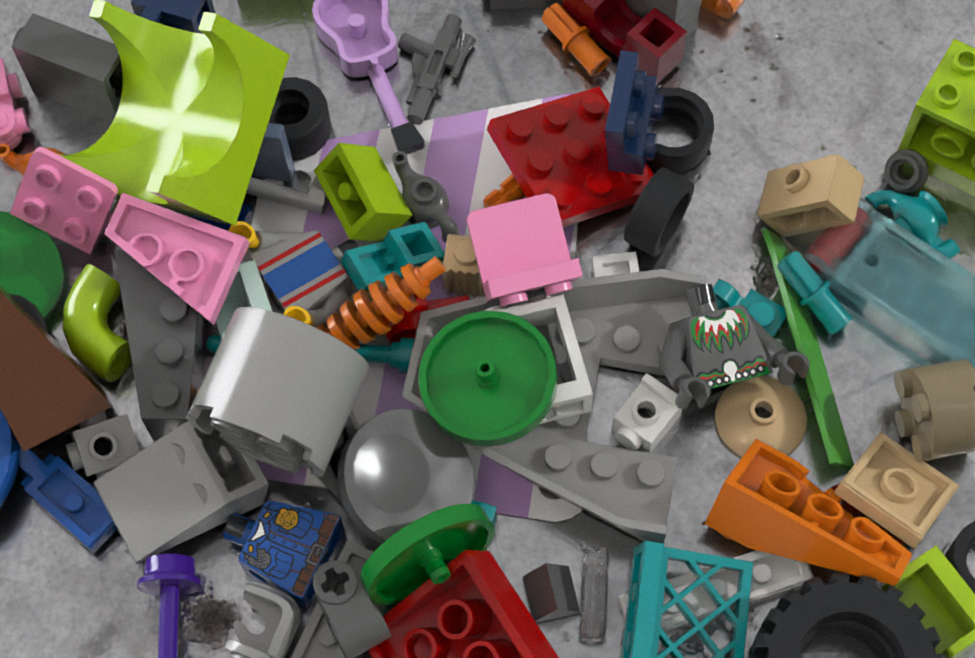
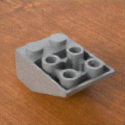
[94,421,269,564]

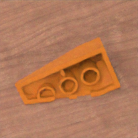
[705,439,913,586]

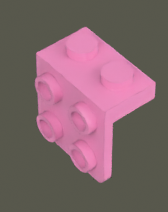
[9,147,118,254]
[467,193,583,307]

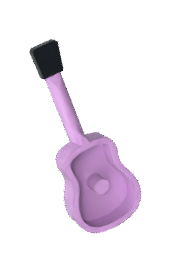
[312,0,425,155]

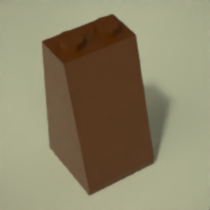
[0,285,111,451]

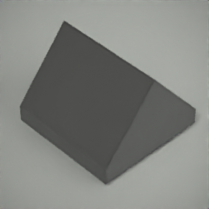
[523,563,580,623]

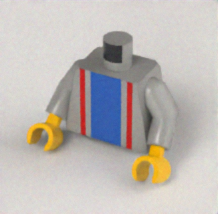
[228,221,359,329]

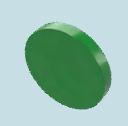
[0,211,64,321]
[418,311,557,446]
[360,504,495,605]

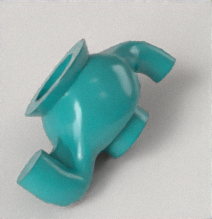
[864,190,960,263]

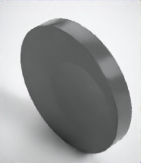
[337,409,474,544]

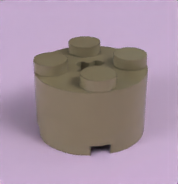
[894,359,975,462]

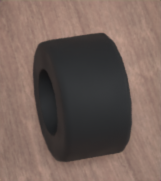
[269,77,331,161]

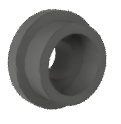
[885,149,929,193]

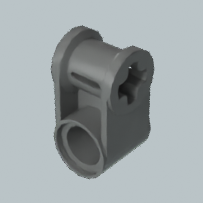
[313,560,392,658]

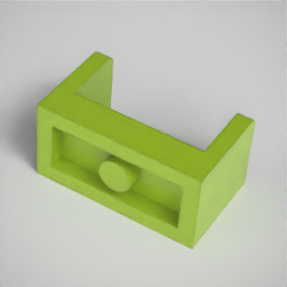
[881,545,975,658]

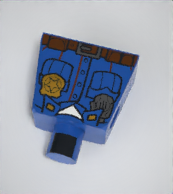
[223,500,345,611]

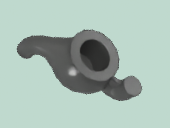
[392,151,459,243]

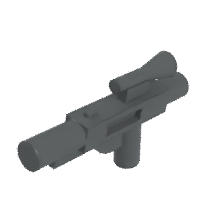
[398,14,476,125]

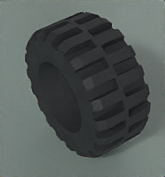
[750,573,946,658]

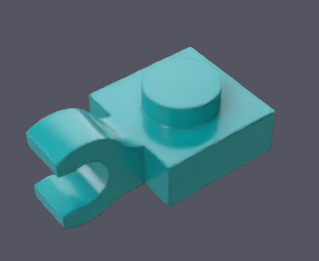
[713,279,787,338]

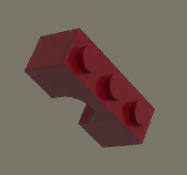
[562,0,687,84]

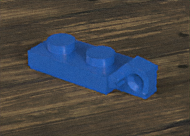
[18,447,117,554]

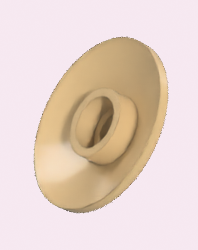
[715,376,807,458]

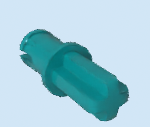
[777,251,853,335]

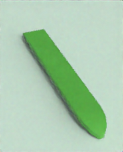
[760,227,854,471]

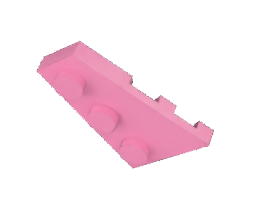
[104,193,250,325]

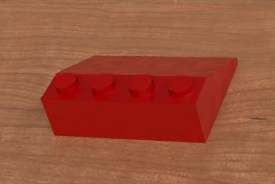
[368,550,559,658]

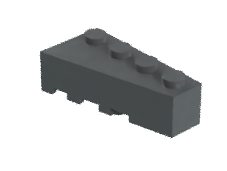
[114,250,208,438]

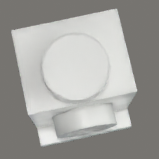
[612,373,682,453]

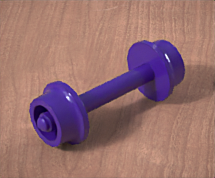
[137,552,202,658]

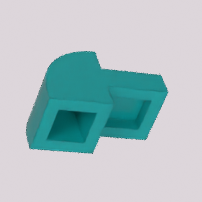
[341,222,445,293]

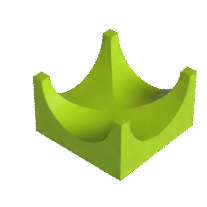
[58,0,290,226]

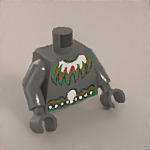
[659,284,810,409]

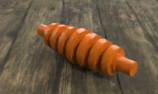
[317,256,446,350]

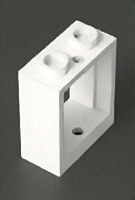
[484,294,593,424]

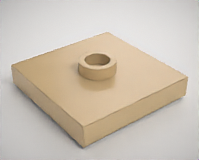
[834,432,959,549]

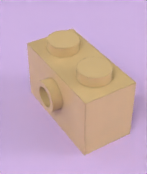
[757,154,865,237]

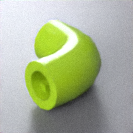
[62,264,132,382]

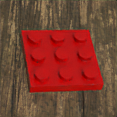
[486,87,654,227]

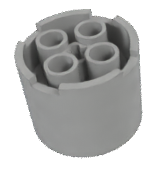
[186,307,369,477]

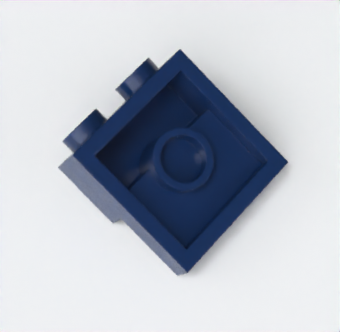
[605,51,665,175]

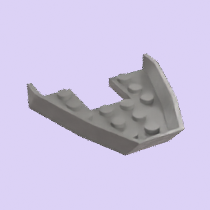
[402,269,707,543]

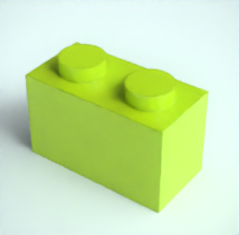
[313,143,412,242]

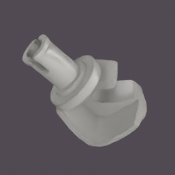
[223,581,301,658]

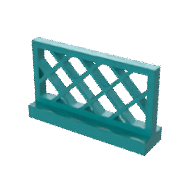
[621,540,753,658]

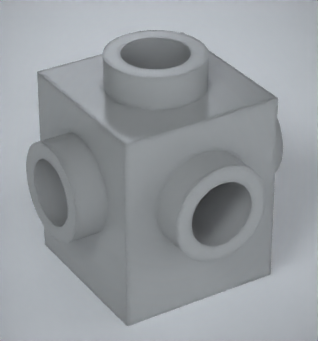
[65,412,140,479]

